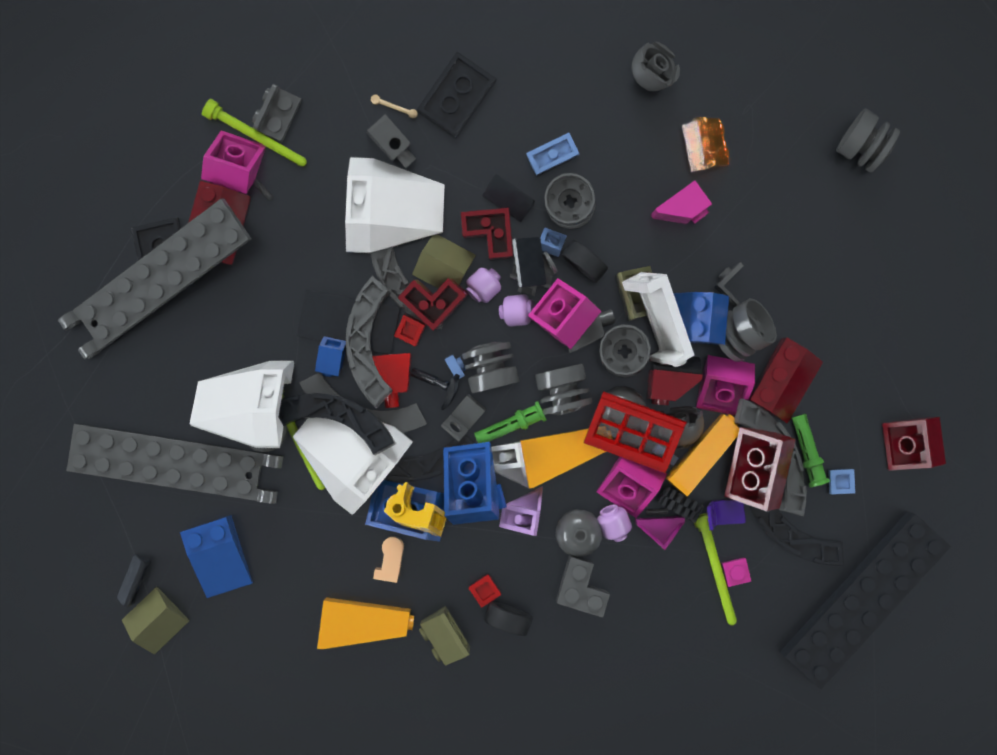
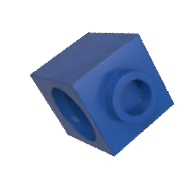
[315,336,346,377]

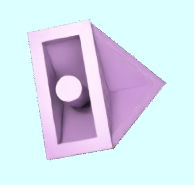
[499,486,543,536]

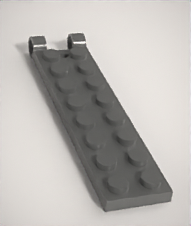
[58,199,251,360]
[66,424,284,504]

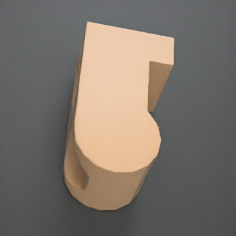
[373,536,404,583]

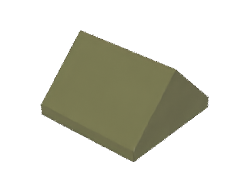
[412,234,476,289]
[615,266,652,321]
[122,587,190,655]

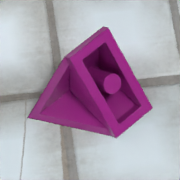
[634,516,685,550]

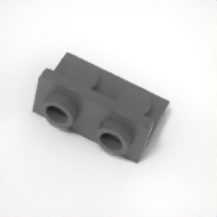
[252,84,302,143]

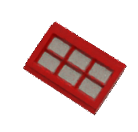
[583,391,686,473]

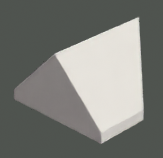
[491,442,528,488]

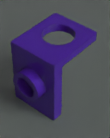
[707,499,746,530]

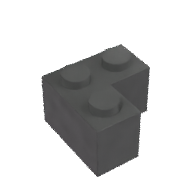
[556,555,610,618]

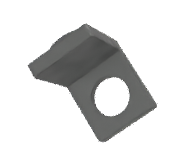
[714,262,744,307]
[441,394,486,441]

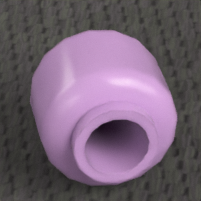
[466,268,501,303]
[499,294,535,327]
[597,504,632,542]

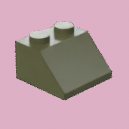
[419,606,470,666]

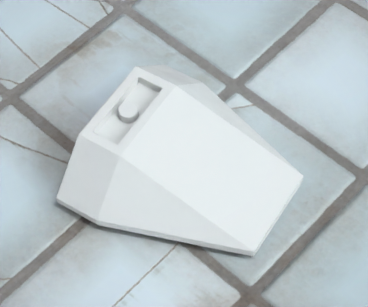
[345,157,445,253]
[190,361,294,448]
[293,418,413,515]

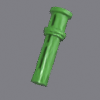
[474,401,547,443]
[792,414,830,488]

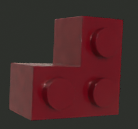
[461,208,513,260]
[398,278,469,331]

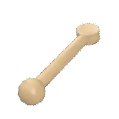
[371,95,418,118]

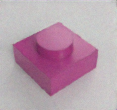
[721,557,751,587]

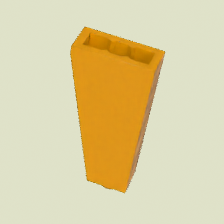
[665,414,739,496]
[520,425,613,489]
[317,597,415,649]

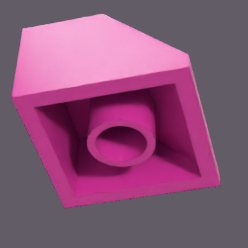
[201,130,266,194]
[651,181,712,224]
[528,278,601,349]
[696,355,755,415]
[597,457,667,518]

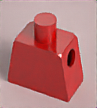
[373,353,412,408]

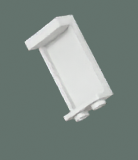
[622,272,694,367]

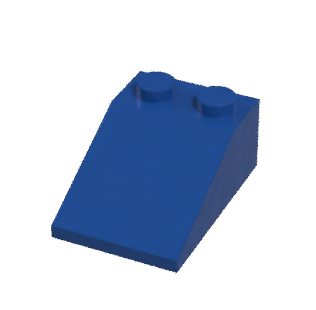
[673,292,729,345]
[443,442,499,525]
[365,480,444,542]
[180,515,253,598]

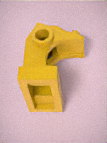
[384,482,447,537]

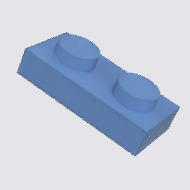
[526,133,579,176]

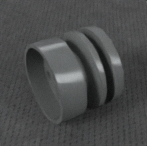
[836,108,900,173]
[544,173,596,229]
[719,298,777,362]
[599,324,651,378]
[462,342,520,394]
[534,364,593,415]

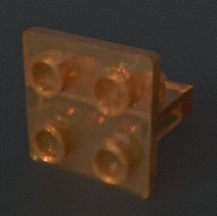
[682,117,729,172]

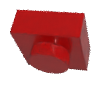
[394,314,427,346]
[468,574,501,608]

